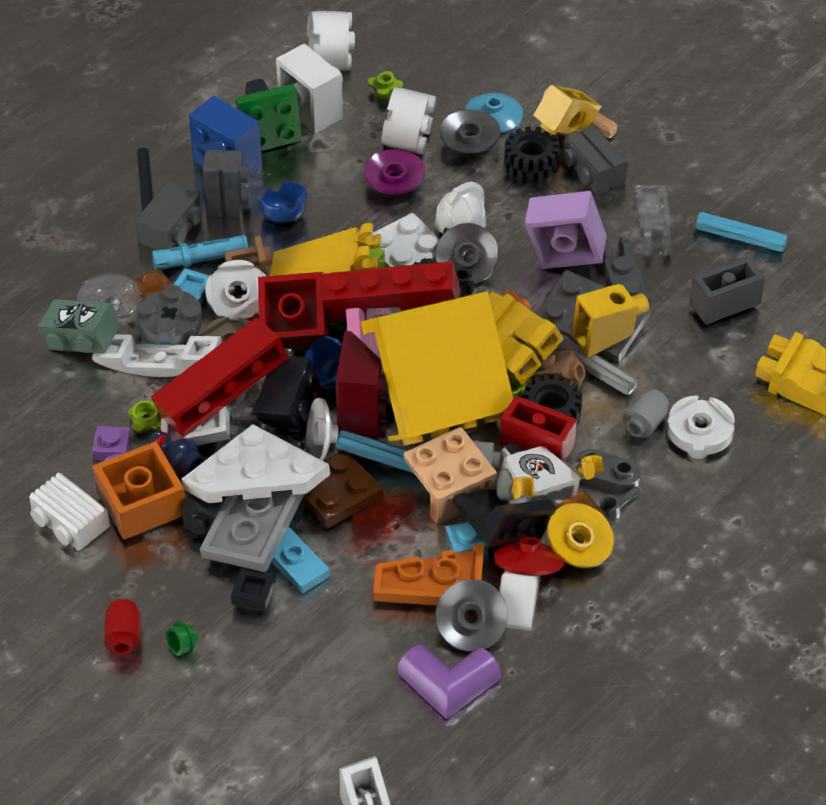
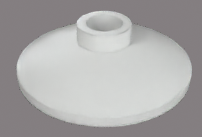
[306,398,338,461]

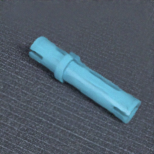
[152,234,248,271]

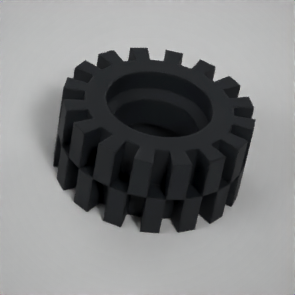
[504,126,559,182]
[522,374,582,425]

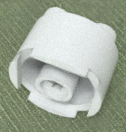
[307,11,355,71]
[381,87,437,155]

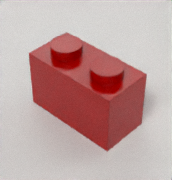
[500,395,577,461]

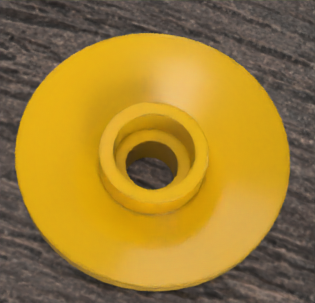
[547,503,614,568]

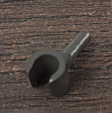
[599,487,640,520]

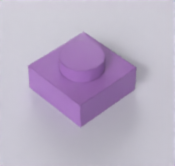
[92,426,131,461]

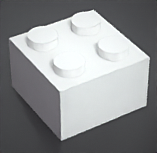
[276,43,343,134]

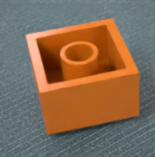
[92,441,185,540]

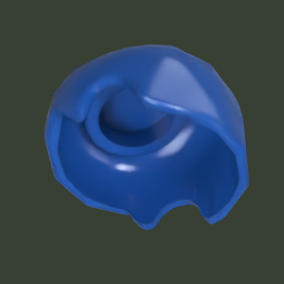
[259,181,307,223]
[304,336,342,390]

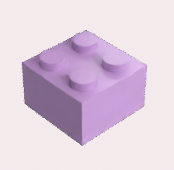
[524,191,607,269]

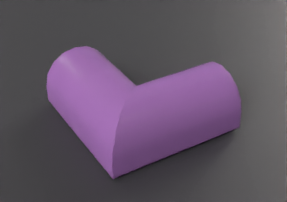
[398,644,501,719]

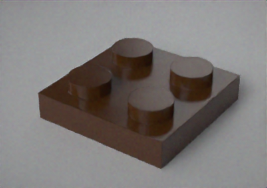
[304,451,384,529]

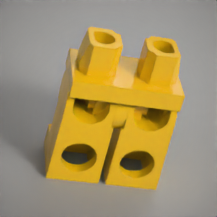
[489,292,564,386]
[755,332,826,416]

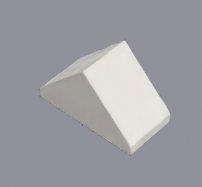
[339,756,390,805]

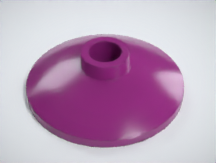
[364,149,425,194]

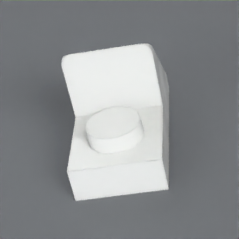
[500,571,541,631]

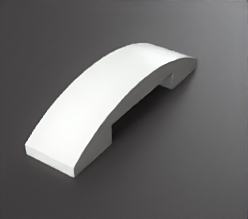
[92,334,222,377]

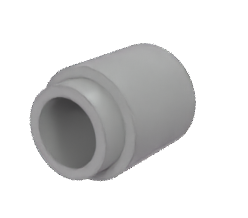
[623,389,669,438]

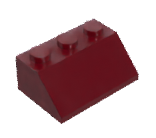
[336,331,388,441]

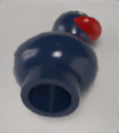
[148,431,204,477]

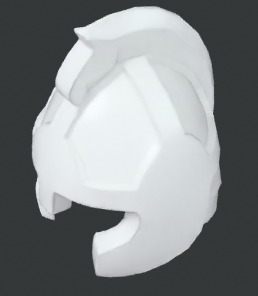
[434,181,486,236]

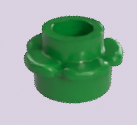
[166,621,198,656]

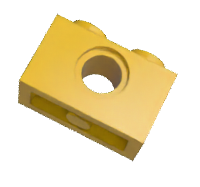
[533,84,602,136]

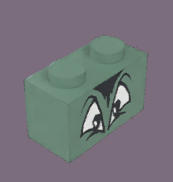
[37,299,120,354]

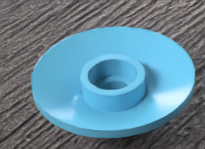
[464,93,523,135]

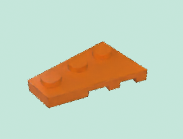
[373,543,484,605]

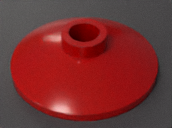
[494,537,565,576]

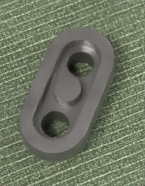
[574,449,641,494]

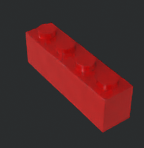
[322,261,459,322]
[150,317,289,438]

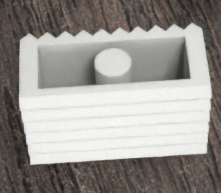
[29,473,110,551]

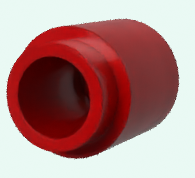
[104,599,141,655]

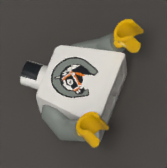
[496,443,604,508]

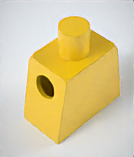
[571,284,649,358]

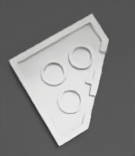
[182,424,330,503]

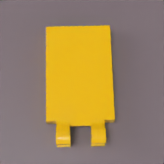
[270,223,381,276]

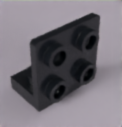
[452,489,557,547]

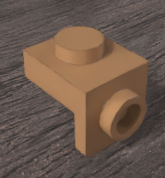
[224,236,272,276]
[530,349,586,390]

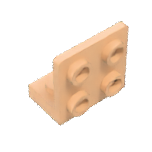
[404,427,497,525]

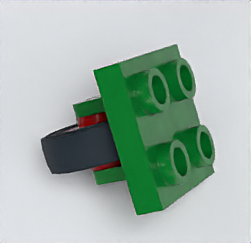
[235,79,302,151]

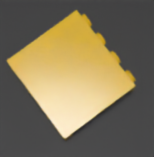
[360,291,513,445]

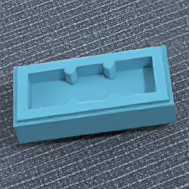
[271,527,330,594]

